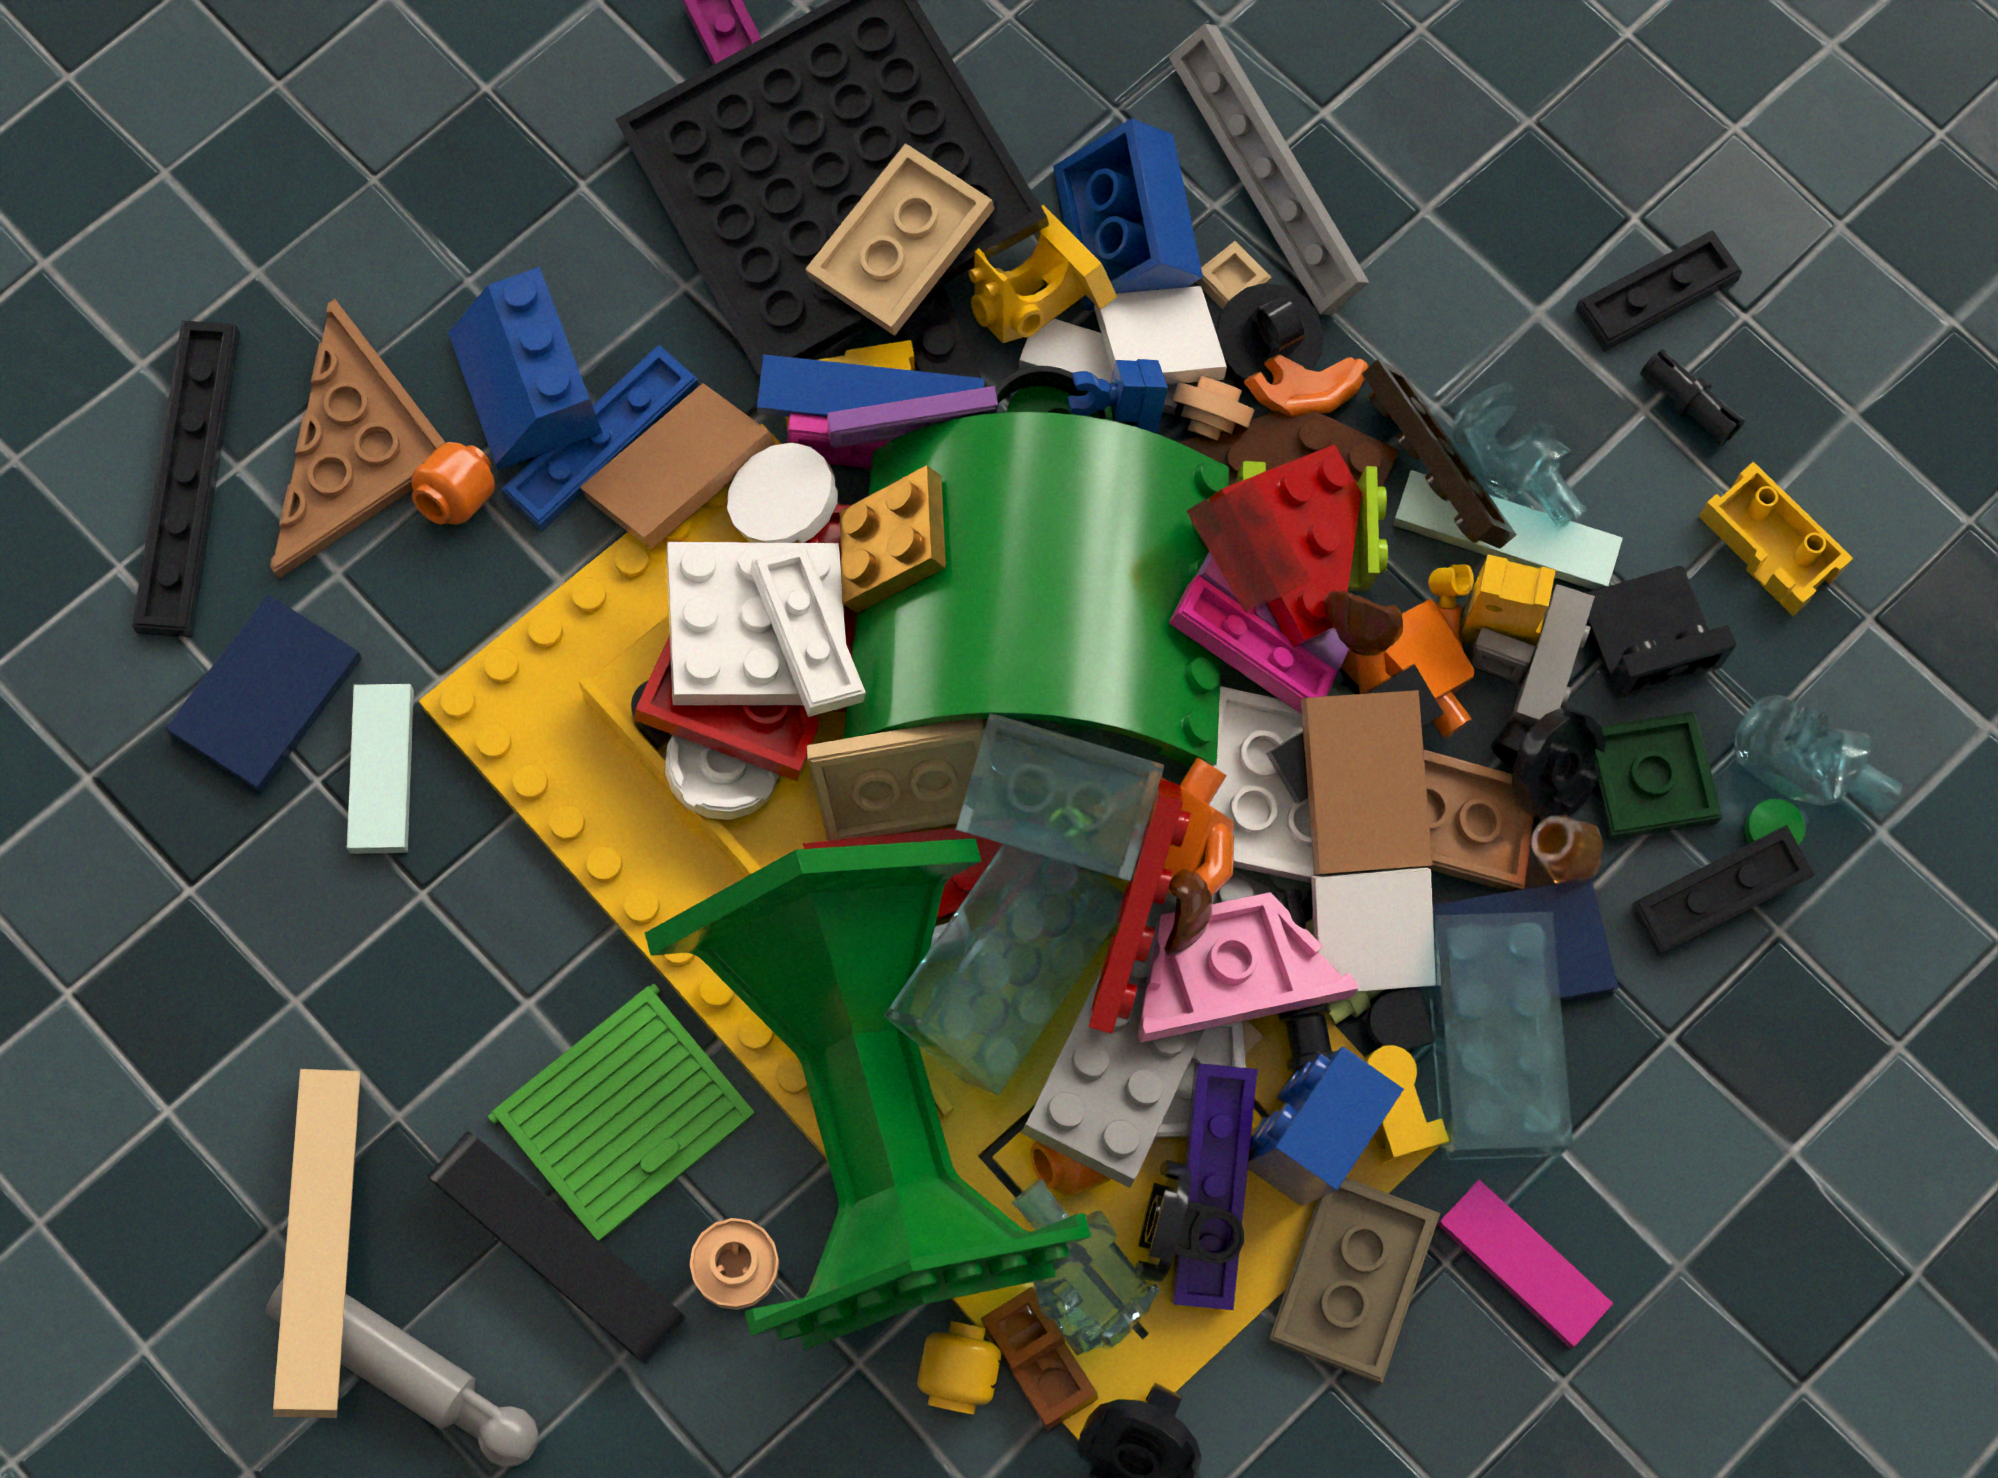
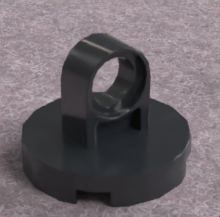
[1216,283,1324,385]
[1491,708,1605,822]
[1135,1160,1244,1284]
[1077,1382,1202,1478]

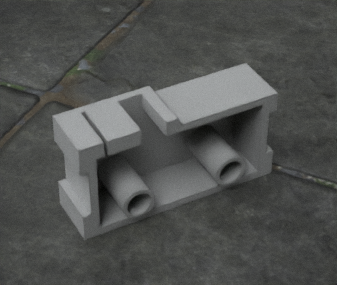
[1509,584,1595,728]

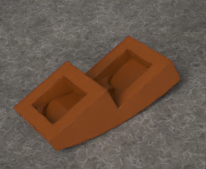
[981,1287,1098,1431]

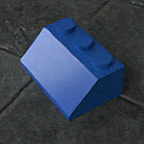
[1053,118,1203,311]
[448,266,602,470]

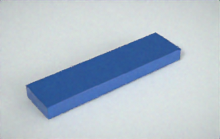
[501,345,699,532]
[757,354,985,417]

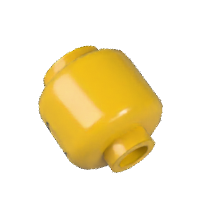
[917,1321,1001,1414]

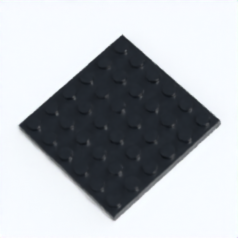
[615,0,1049,378]

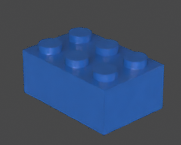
[1248,1046,1404,1206]

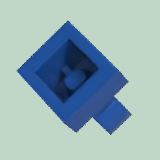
[1067,359,1168,434]

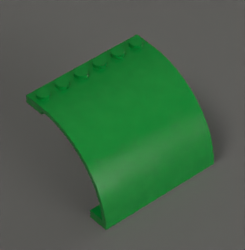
[844,412,1229,767]

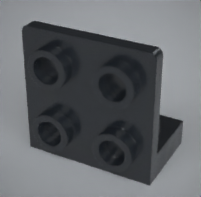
[1586,566,1737,699]

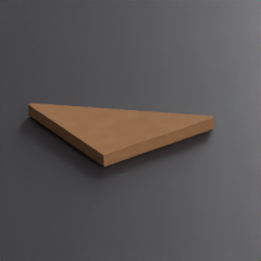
[270,299,445,579]

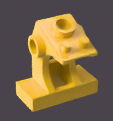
[969,205,1117,343]

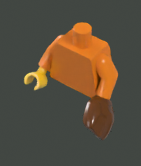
[1324,564,1474,739]
[1049,757,1234,956]

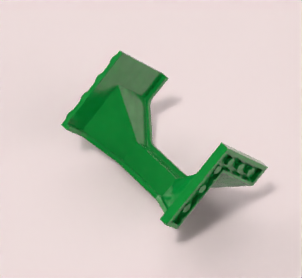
[645,838,1091,1350]

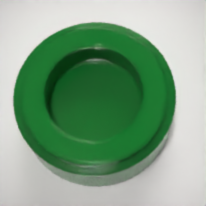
[1744,799,1806,846]

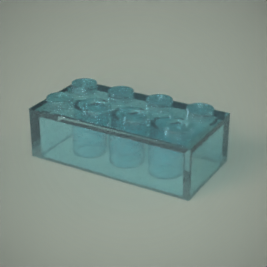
[884,824,1124,1095]
[1429,912,1573,1160]

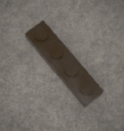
[1361,359,1517,549]

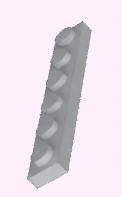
[1169,24,1370,315]

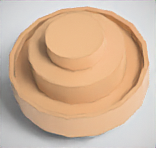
[1172,376,1255,441]
[690,1218,780,1310]

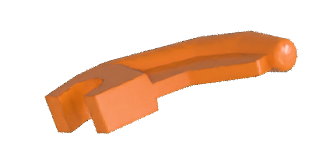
[1244,355,1369,417]

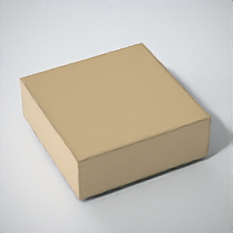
[1196,241,1272,310]

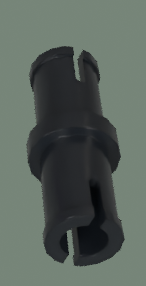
[1640,348,1745,446]

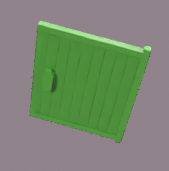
[488,983,756,1242]

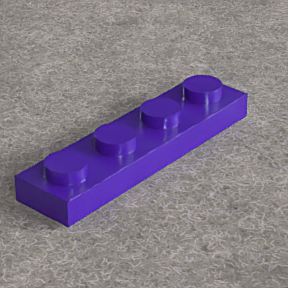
[1171,1063,1258,1310]

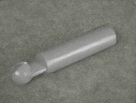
[265,1279,538,1467]

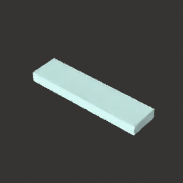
[1393,470,1623,590]

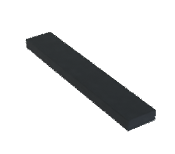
[132,320,240,637]

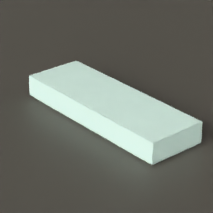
[347,684,414,854]

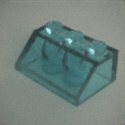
[955,713,1164,882]

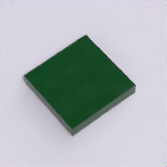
[1592,711,1722,841]

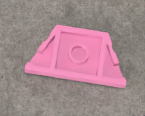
[1138,892,1358,1043]

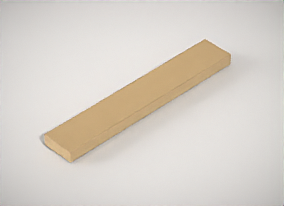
[273,1069,360,1418]

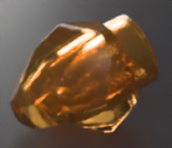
[1531,814,1603,883]

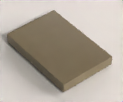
[1267,1178,1440,1384]

